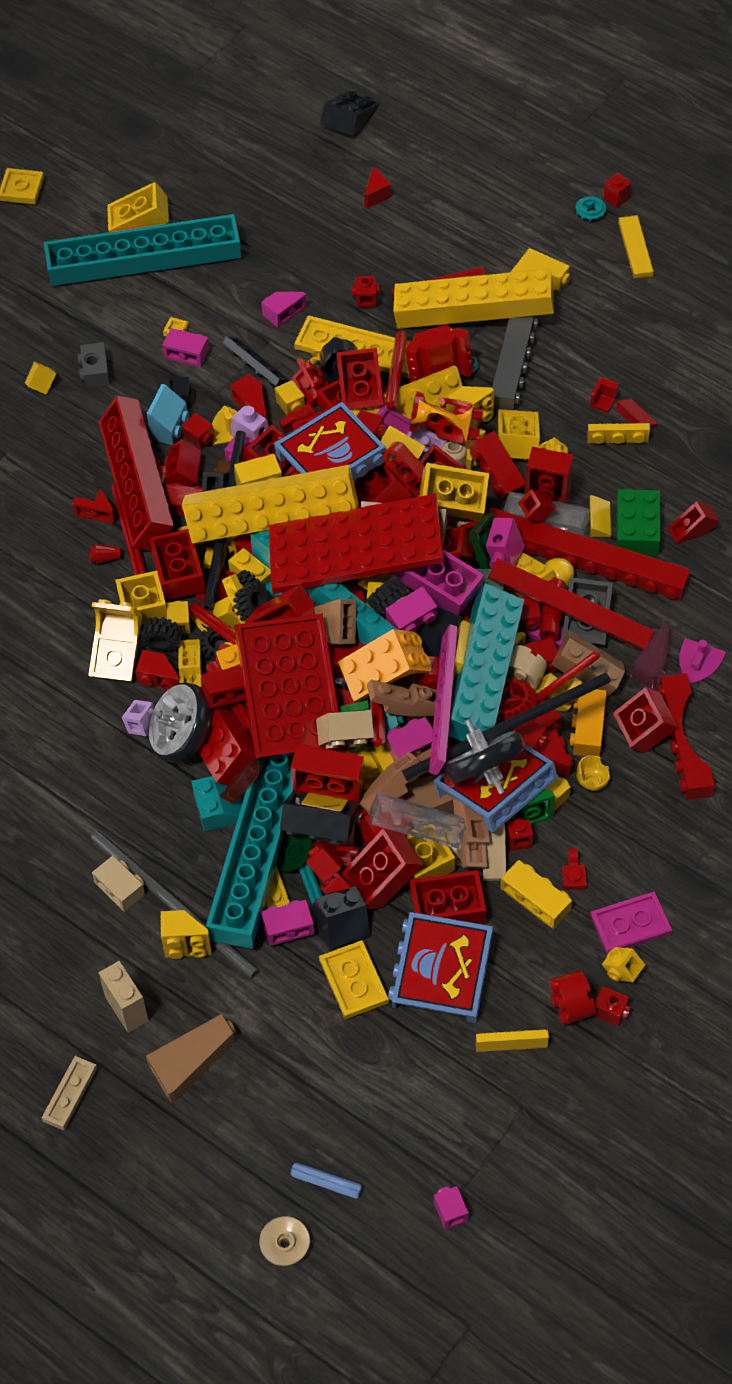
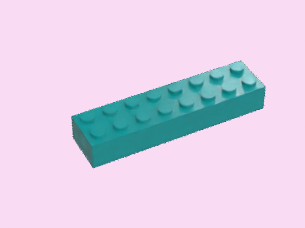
[448,583,524,741]

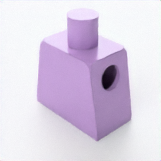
[230,406,269,440]

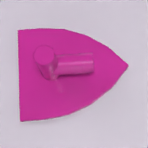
[679,638,726,684]

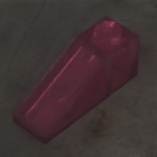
[631,621,670,689]

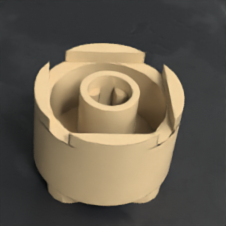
[507,645,547,691]

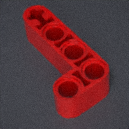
[383,441,424,497]

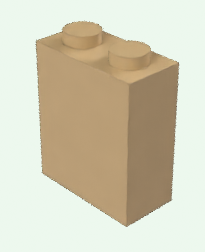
[98,961,148,1033]

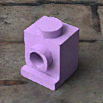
[122,700,154,736]

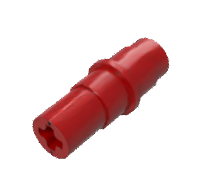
[539,578,566,641]

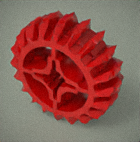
[495,676,538,725]

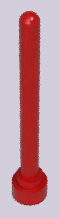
[536,651,600,703]

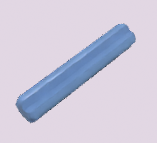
[291,1163,362,1198]

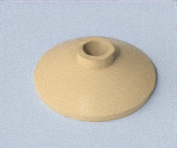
[259,1217,310,1266]

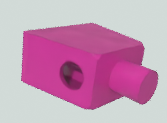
[486,518,525,568]

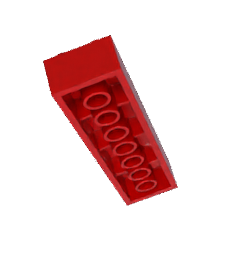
[99,396,173,551]

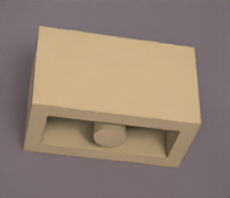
[92,856,145,912]

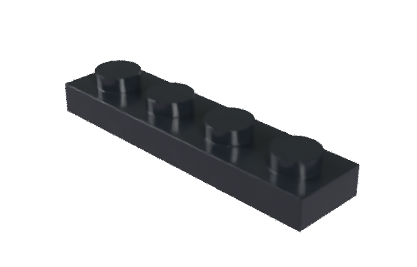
[222,336,291,387]

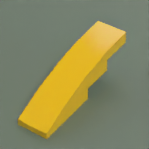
[178,639,202,687]

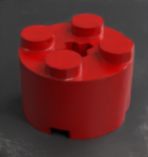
[548,971,596,1025]

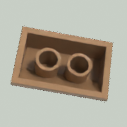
[551,630,625,698]

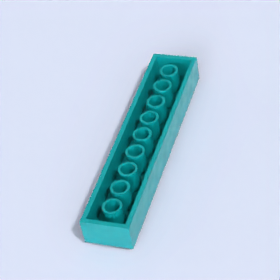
[44,214,241,286]
[206,753,295,949]

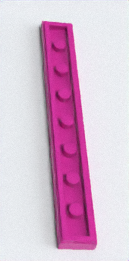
[429,624,458,775]

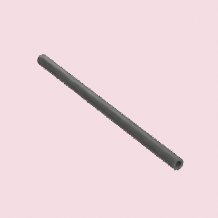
[91,831,259,979]

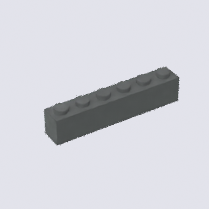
[492,316,538,410]

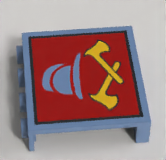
[274,402,386,481]
[433,745,558,833]
[389,912,493,1023]

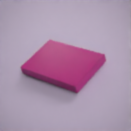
[590,891,672,955]

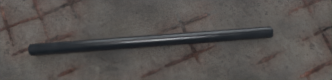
[203,430,246,611]
[402,672,611,781]

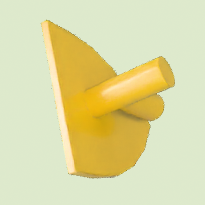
[212,405,237,445]

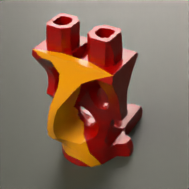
[409,391,483,444]

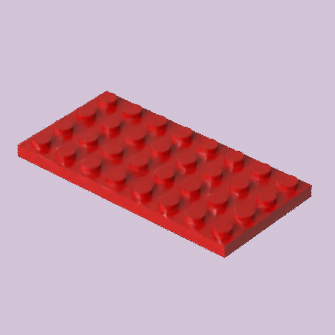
[269,493,444,594]

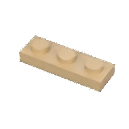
[42,1056,97,1130]

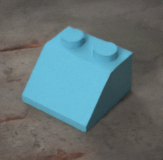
[147,384,189,445]

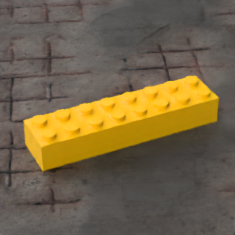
[394,269,554,329]
[182,465,359,544]

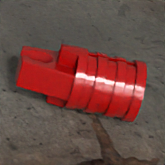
[279,403,315,433]

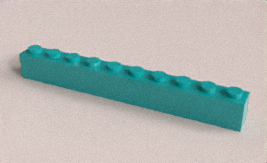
[251,530,398,646]

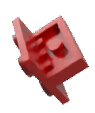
[291,357,331,408]

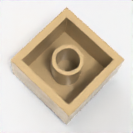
[316,710,374,749]

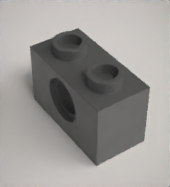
[77,342,110,388]

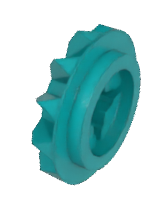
[575,196,606,222]

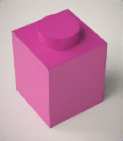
[434,1186,468,1230]

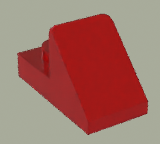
[72,489,115,524]

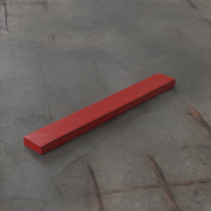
[488,558,654,651]

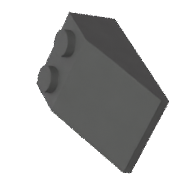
[562,577,613,646]

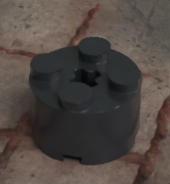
[320,337,358,383]

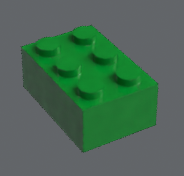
[616,489,660,556]

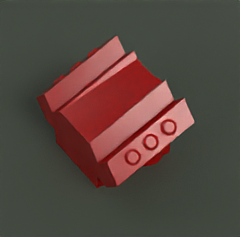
[405,324,474,383]

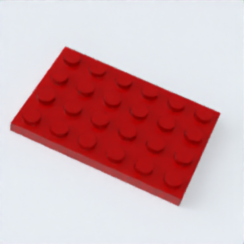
[234,614,339,758]

